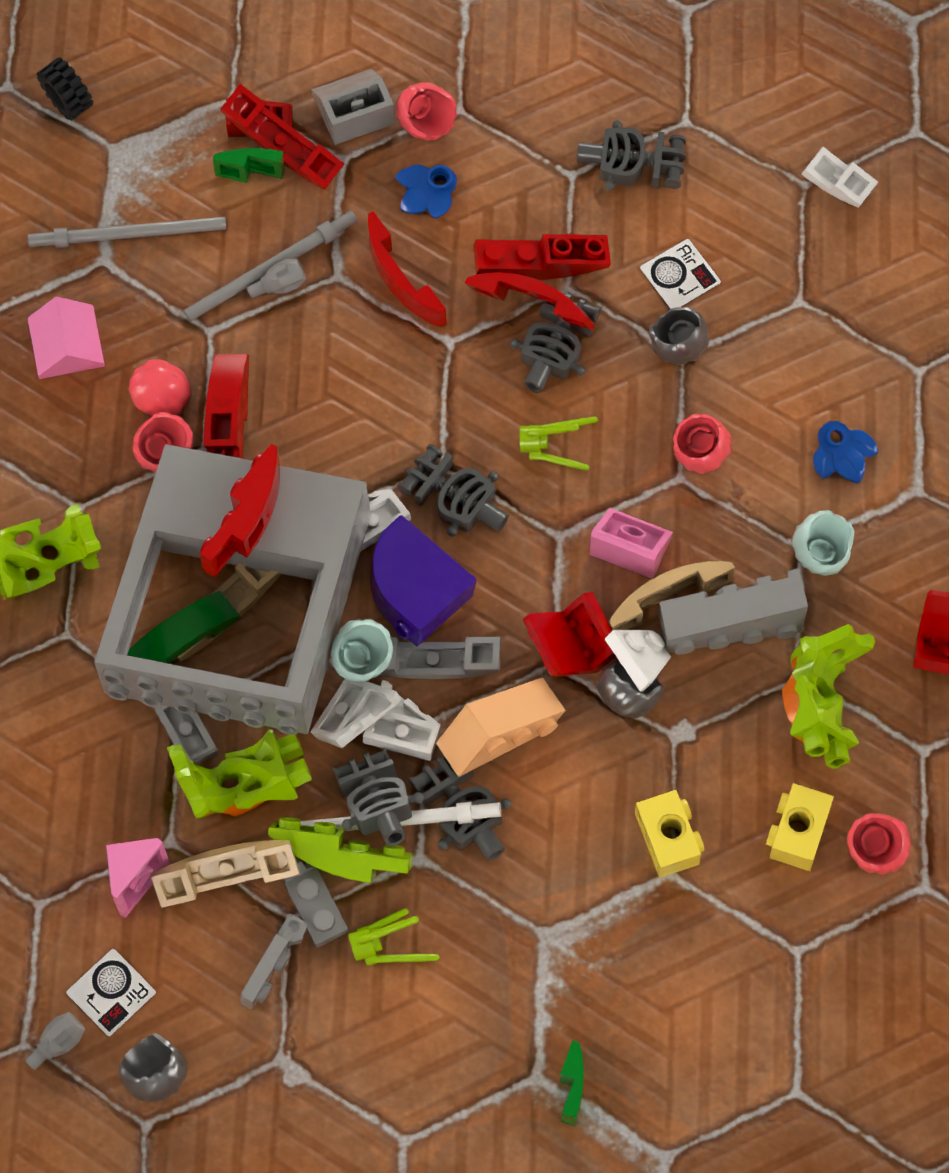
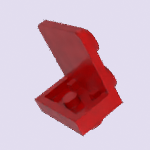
[913,590,949,674]
[523,592,616,677]

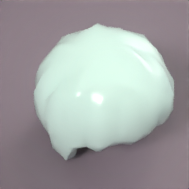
[791,510,855,576]
[330,619,393,683]

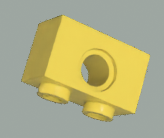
[766,783,834,871]
[635,790,704,878]

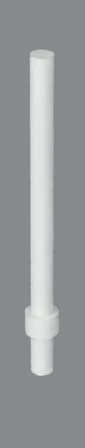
[301,802,501,831]

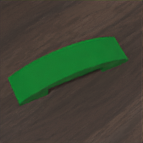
[127,591,241,700]

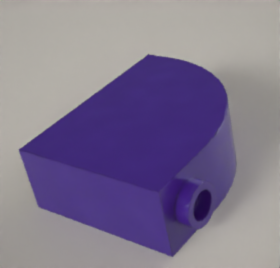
[370,515,477,647]

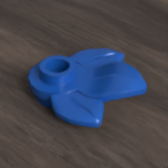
[395,164,457,219]
[813,421,878,484]

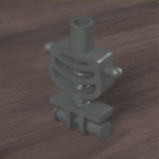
[577,120,686,191]
[510,292,601,393]
[397,444,509,537]
[332,748,424,846]
[409,756,511,861]

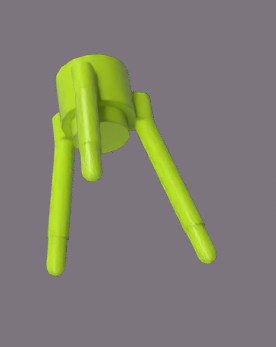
[520,416,598,471]
[348,908,440,966]

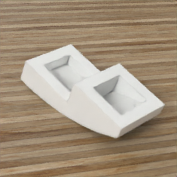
[801,147,878,208]

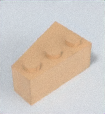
[436,677,566,777]

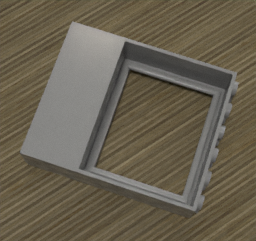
[94,444,371,735]

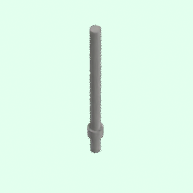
[183,211,358,322]
[28,216,227,248]

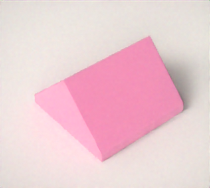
[28,296,105,379]
[589,508,673,579]
[106,838,170,918]

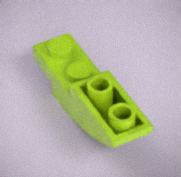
[268,817,414,883]

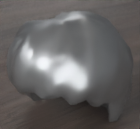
[649,307,709,365]
[598,663,664,718]
[118,1033,188,1102]

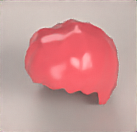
[396,82,457,141]
[128,359,191,416]
[132,411,194,473]
[672,414,732,474]
[847,813,911,876]

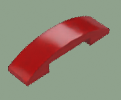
[220,84,345,190]
[368,211,447,327]
[465,272,595,331]

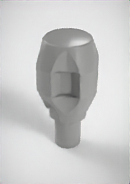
[247,259,306,299]
[25,1012,85,1070]

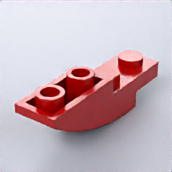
[473,234,611,280]
[203,354,249,459]
[200,444,280,577]

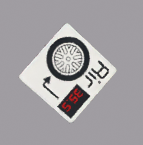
[640,239,721,309]
[66,949,156,1036]

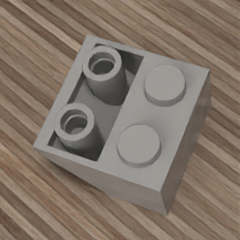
[311,69,395,145]

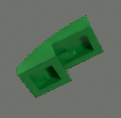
[213,148,285,183]
[560,1040,584,1126]

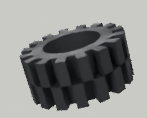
[36,58,93,121]

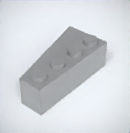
[658,568,808,655]

